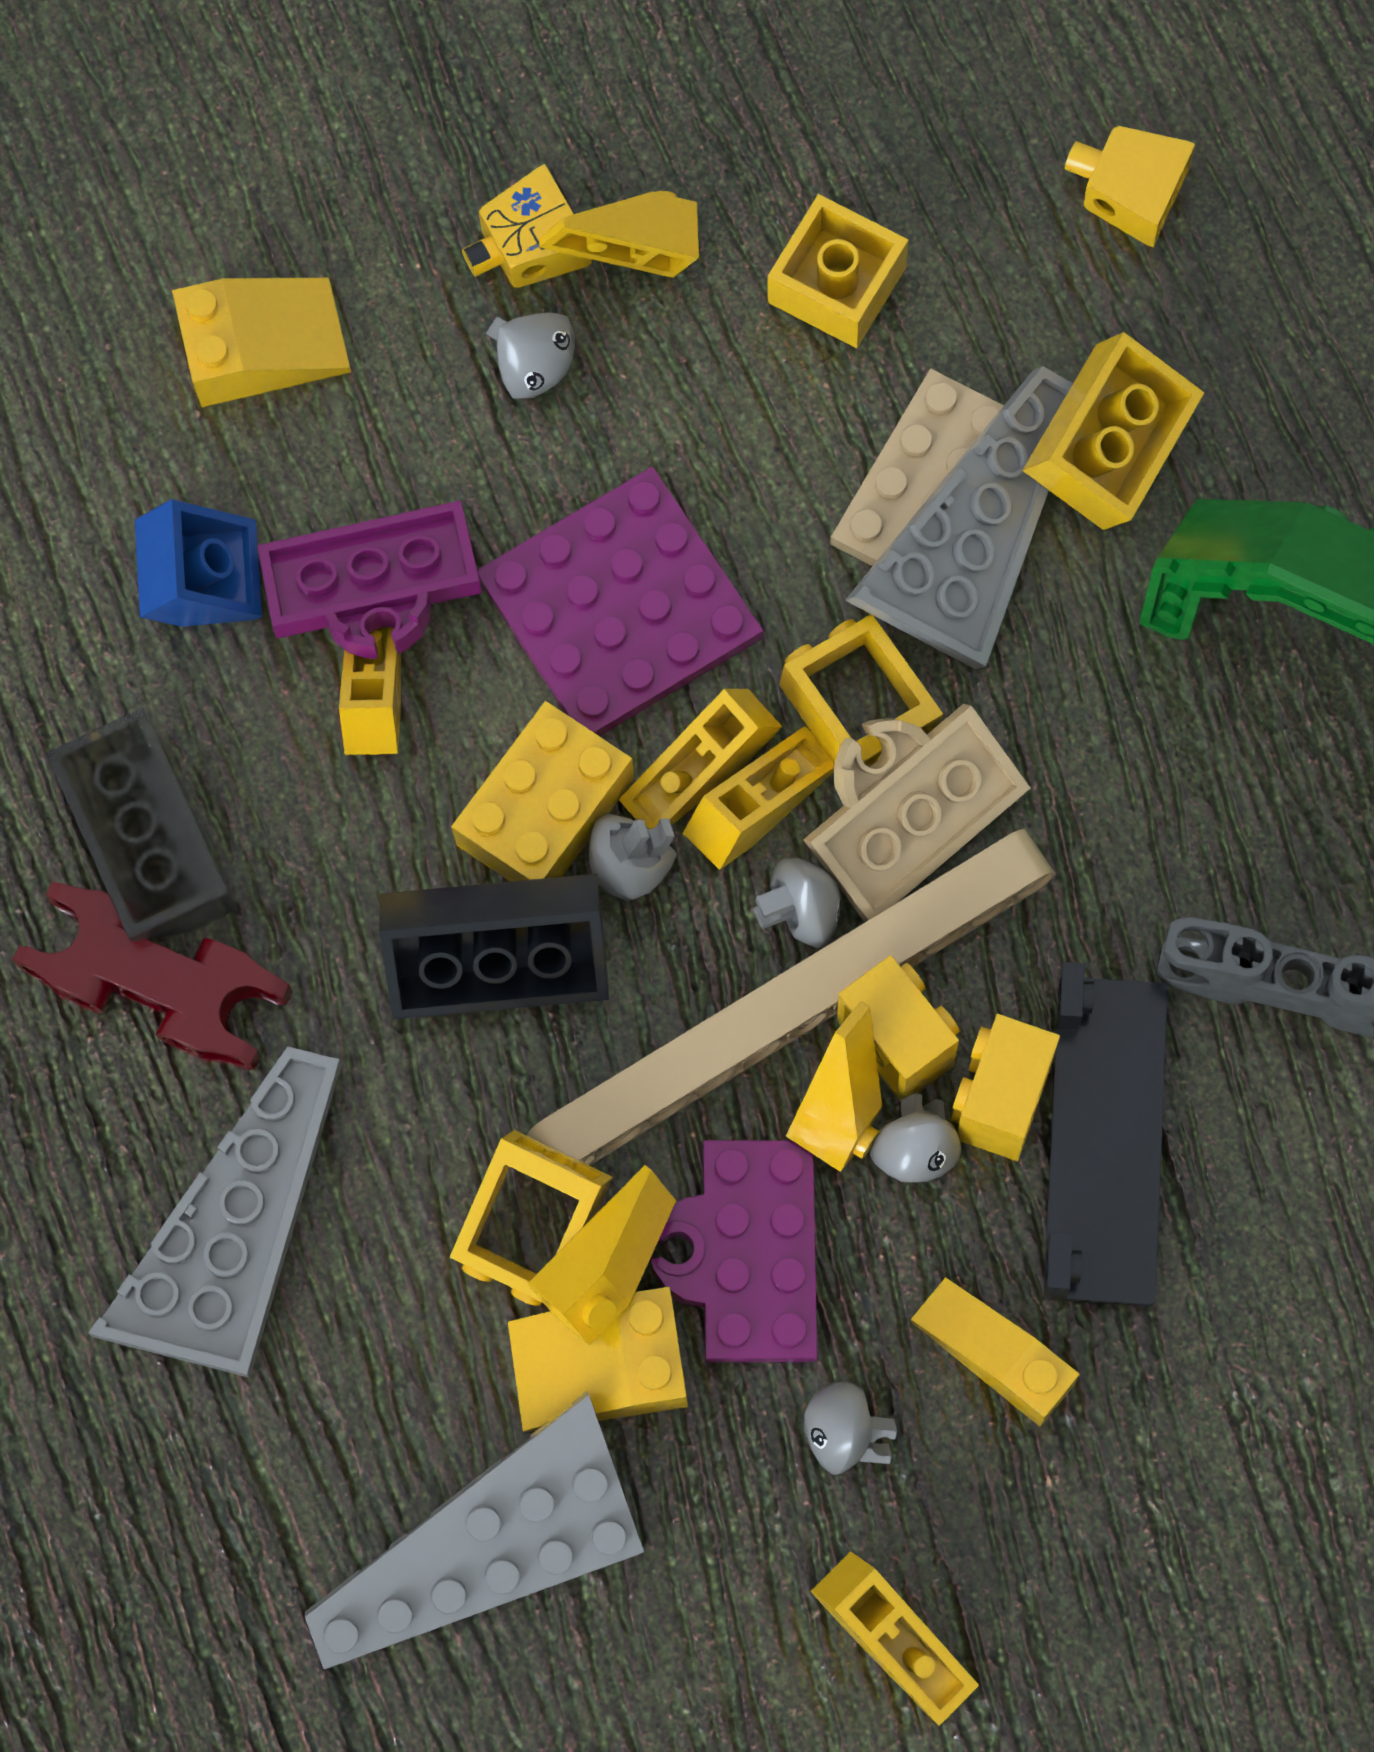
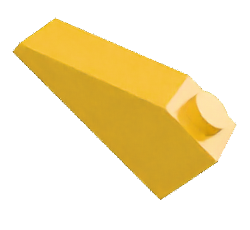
[539,191,699,278]
[339,627,401,755]
[618,689,782,830]
[682,726,834,870]
[786,1001,882,1172]
[527,1165,676,1345]
[910,1277,1080,1427]
[811,1551,979,1726]

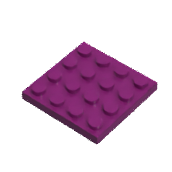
[477,466,764,736]

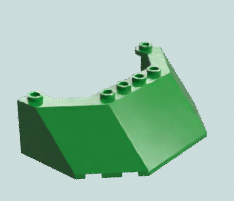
[1139,499,1374,644]

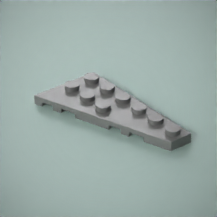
[845,366,1073,670]
[88,1046,342,1378]
[305,1391,644,1669]

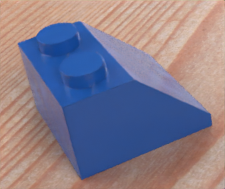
[135,499,262,627]

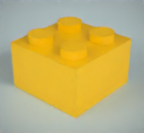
[767,194,909,348]
[837,955,960,1102]
[950,1014,1060,1162]

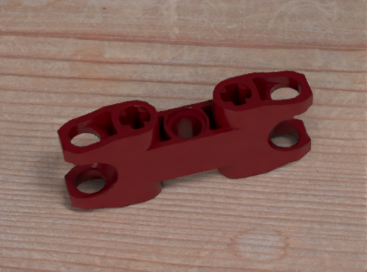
[12,882,293,1071]

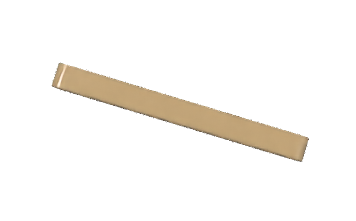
[527,828,1055,1166]

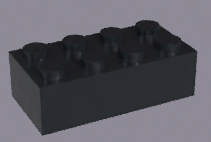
[379,874,609,1020]

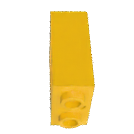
[779,614,943,766]
[450,1130,613,1306]

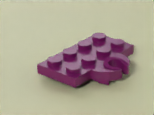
[257,500,482,659]
[650,1140,817,1362]

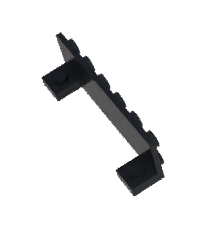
[1043,962,1168,1307]

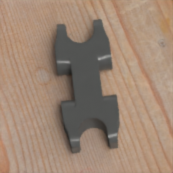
[1156,917,1374,1037]

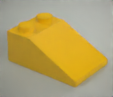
[172,277,351,407]
[508,1287,688,1433]

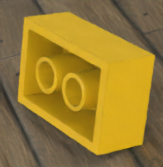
[1022,332,1205,530]
[451,701,635,882]

